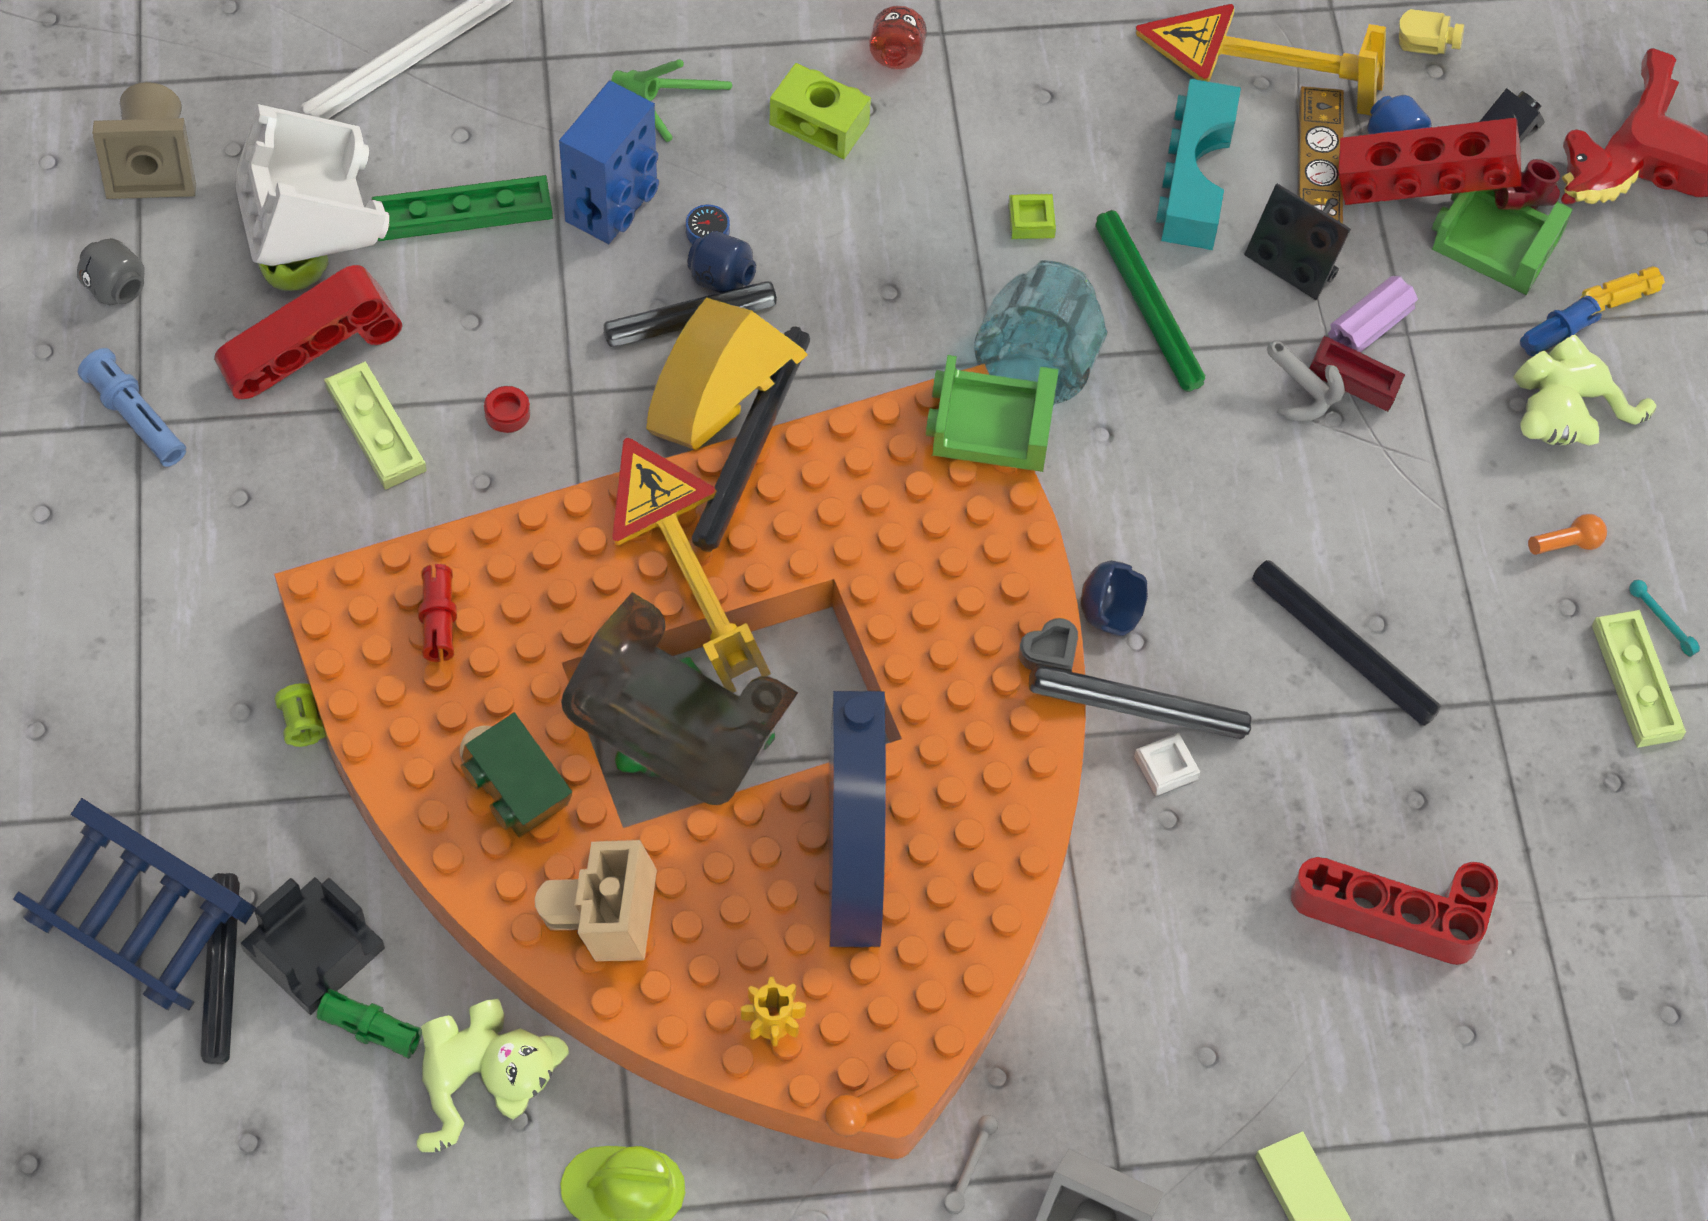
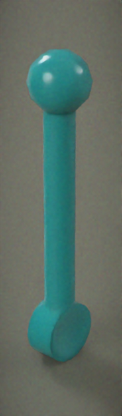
[1629,579,1700,657]

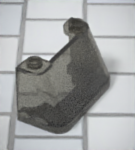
[561,592,798,805]

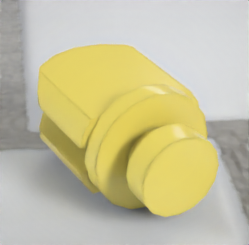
[1399,9,1464,55]

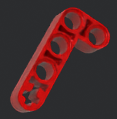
[214,265,402,399]
[1291,857,1498,965]

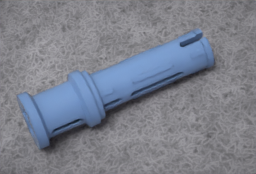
[77,348,187,467]

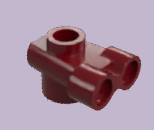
[1492,159,1560,210]

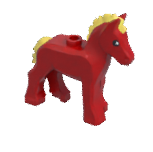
[1561,48,1708,204]

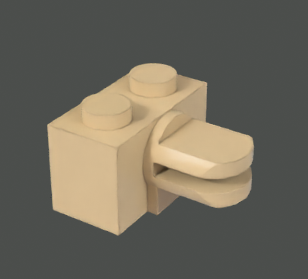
[535,840,657,961]

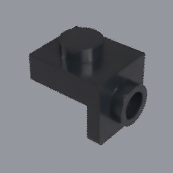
[1479,88,1545,143]

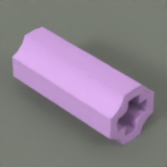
[1328,276,1418,352]

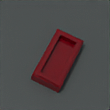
[1309,336,1405,412]

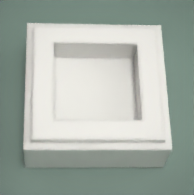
[1134,733,1200,797]

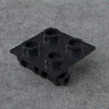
[1244,183,1351,300]

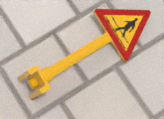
[1136,4,1386,116]
[612,438,771,695]

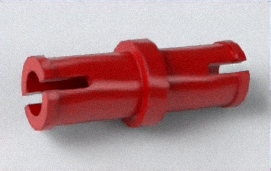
[418,564,457,662]

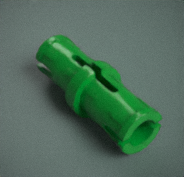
[316,989,422,1059]

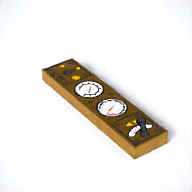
[1298,86,1344,224]

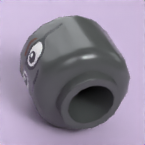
[77,238,145,306]

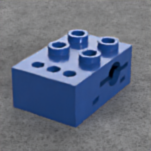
[559,80,659,245]

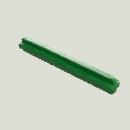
[1095,210,1206,392]

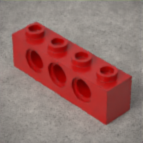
[1339,118,1521,205]

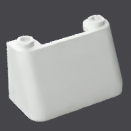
[236,104,389,266]

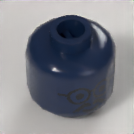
[687,231,756,293]

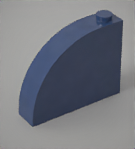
[829,691,886,947]

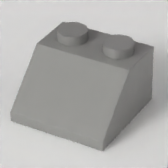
[1035,1149,1164,1221]

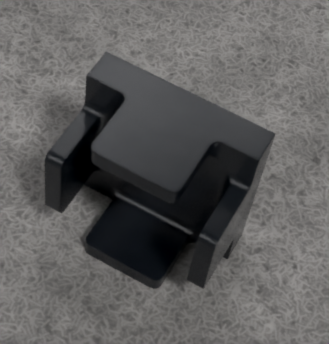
[240,877,385,1016]

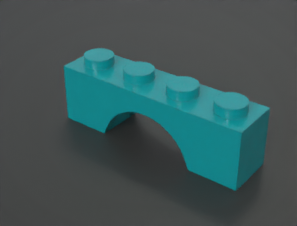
[1156,79,1241,250]

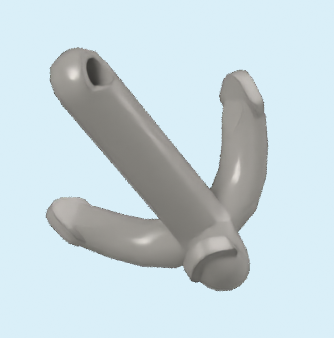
[1267,341,1345,421]

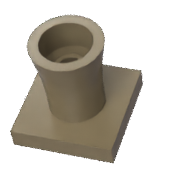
[92,82,196,199]

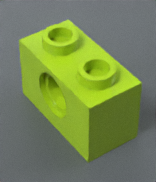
[769,62,871,159]

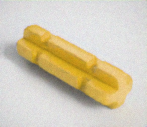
[1580,266,1665,314]

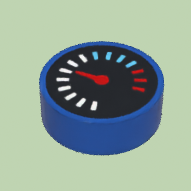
[686,204,730,244]

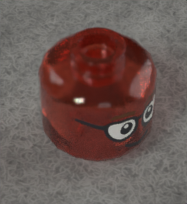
[869,6,927,69]

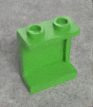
[1432,190,1573,295]
[926,355,1059,472]

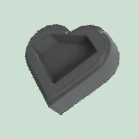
[1019,618,1078,672]

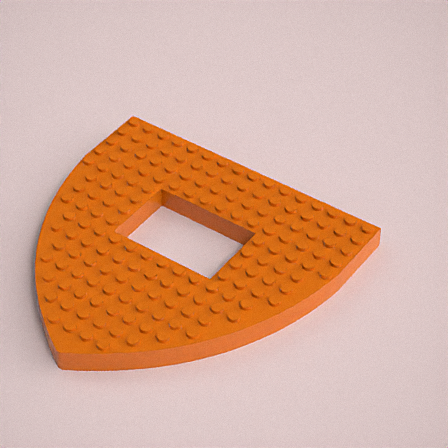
[274,364,1086,1159]

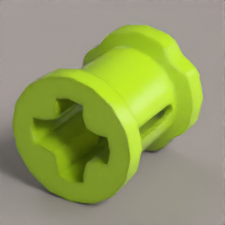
[274,683,325,747]

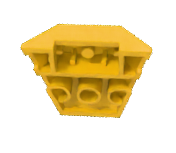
[646,298,808,450]

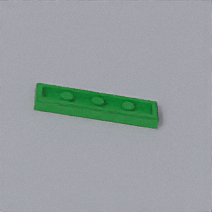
[371,175,553,241]

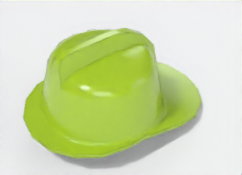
[560,1146,686,1221]

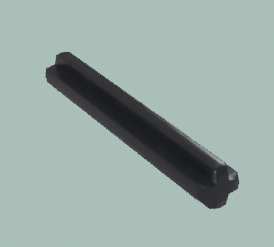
[603,281,777,347]
[200,873,240,1064]

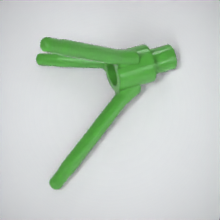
[611,59,733,142]

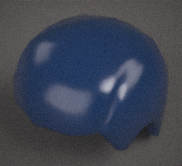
[1080,560,1148,636]

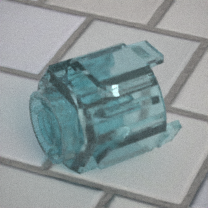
[974,260,1108,405]

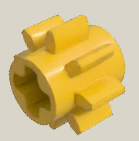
[741,977,806,1046]

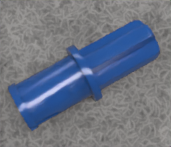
[1520,296,1602,356]

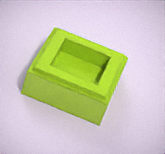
[1008,194,1056,239]

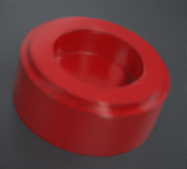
[484,386,530,433]

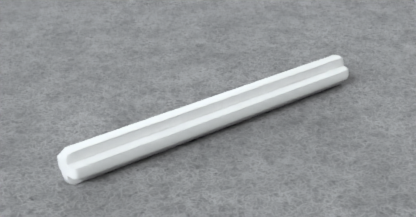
[300,0,513,119]

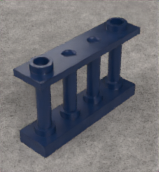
[13,798,256,1010]

